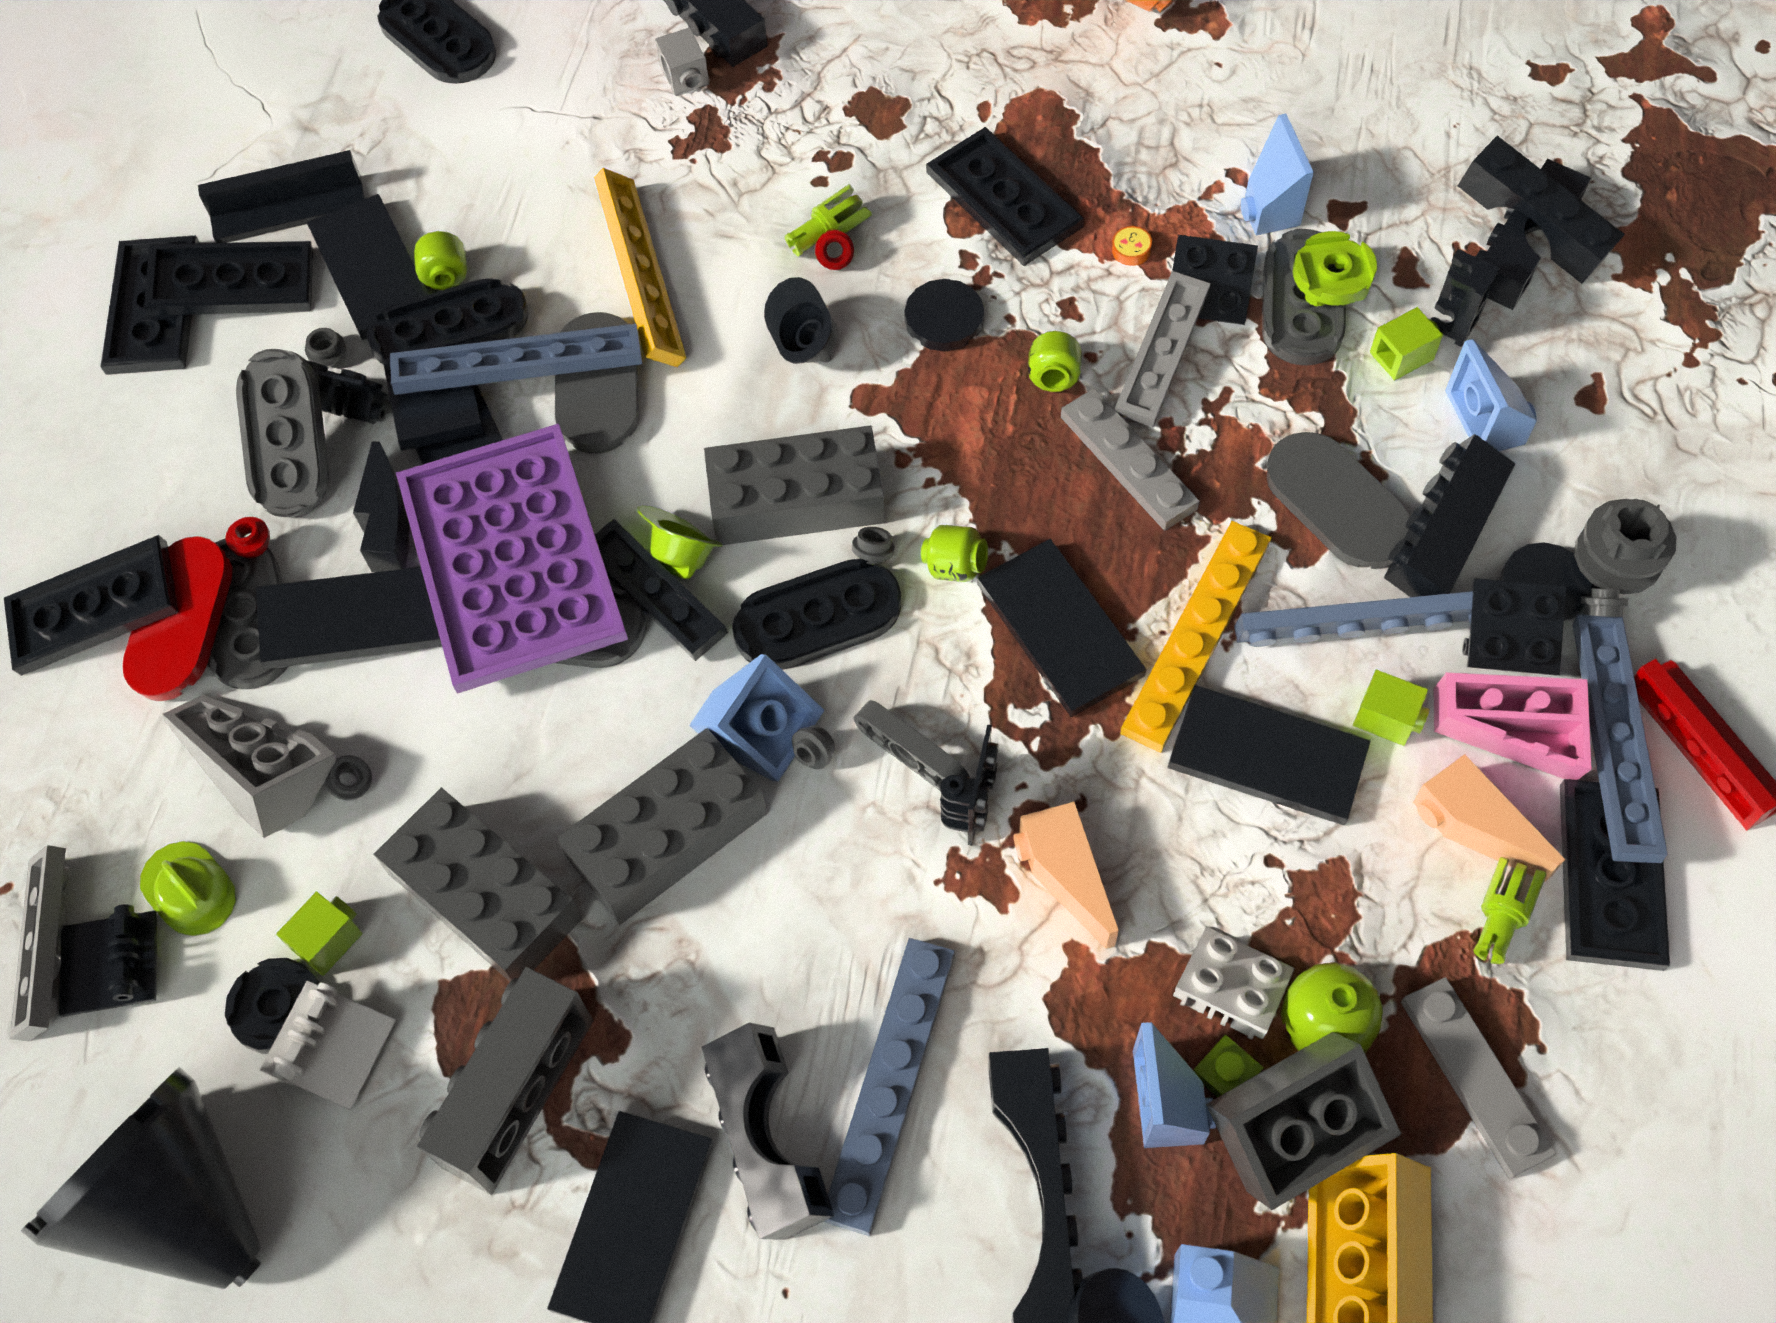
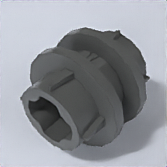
[1574,499,1677,595]

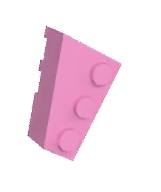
[1433,672,1592,780]

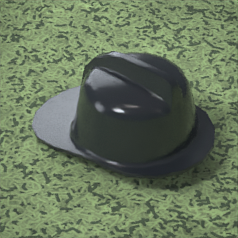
[764,277,838,364]

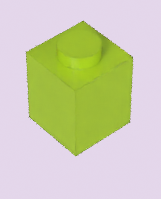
[1370,307,1443,381]
[1352,669,1430,746]
[276,891,363,976]

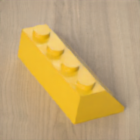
[1307,1153,1433,1323]

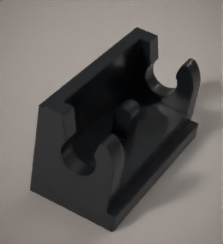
[1431,249,1500,347]

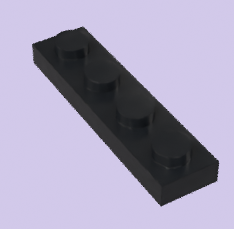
[595,519,728,662]

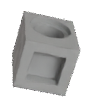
[655,27,709,96]

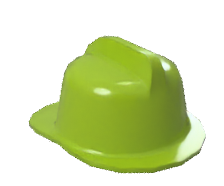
[637,505,723,579]
[140,841,236,936]

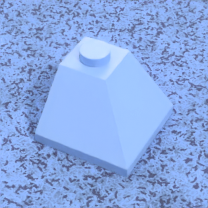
[1241,113,1314,236]
[1445,339,1537,451]
[689,654,825,782]
[1133,1022,1216,1148]
[1170,1244,1279,1323]

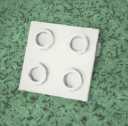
[1173,926,1294,1039]
[260,981,396,1110]

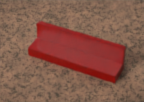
[1634,658,1776,831]

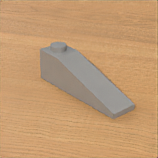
[162,695,336,838]

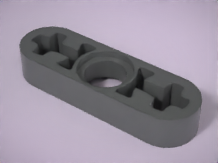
[853,700,970,790]

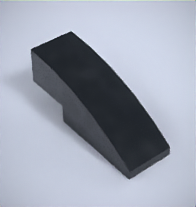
[353,441,409,572]

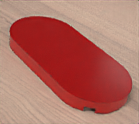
[123,536,232,701]

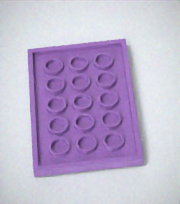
[396,423,628,694]

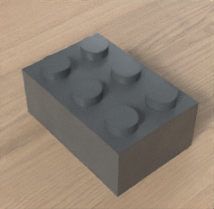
[1206,1032,1401,1210]

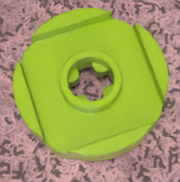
[1293,231,1377,306]

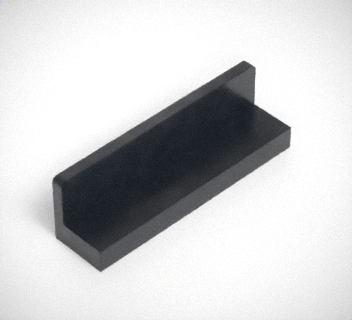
[198,150,365,243]

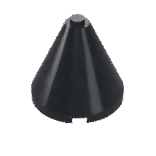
[21,1067,262,1289]

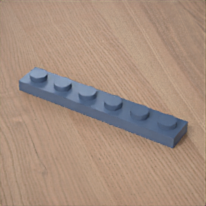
[390,324,642,395]
[1234,591,1473,647]
[1572,615,1668,863]
[824,938,955,1236]

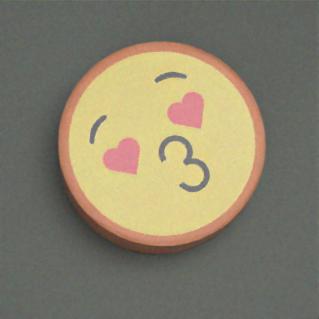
[1112,226,1152,266]

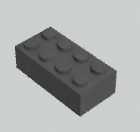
[704,425,885,545]
[557,728,768,925]
[373,787,583,982]
[417,967,594,1195]

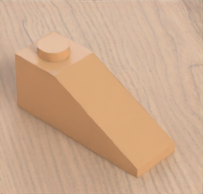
[1413,754,1565,882]
[1014,802,1119,949]

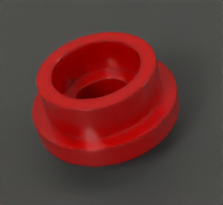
[815,230,854,270]
[225,517,270,558]

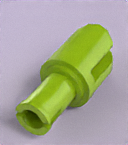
[785,184,872,257]
[1473,857,1547,964]

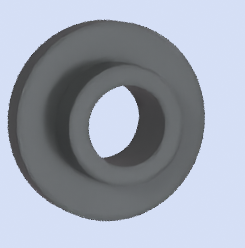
[305,328,346,366]
[852,527,895,564]
[1581,588,1629,617]
[792,725,835,769]
[325,755,372,801]

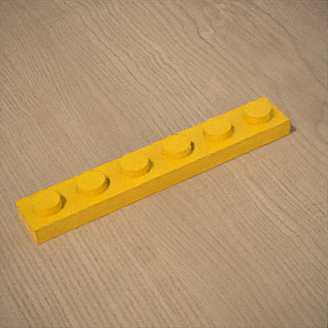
[594,168,687,367]
[1120,521,1271,753]

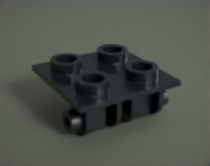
[1172,234,1258,325]
[306,360,390,424]
[1462,578,1566,676]
[940,724,999,846]
[59,904,157,1017]

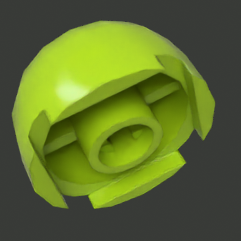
[1281,962,1383,1053]

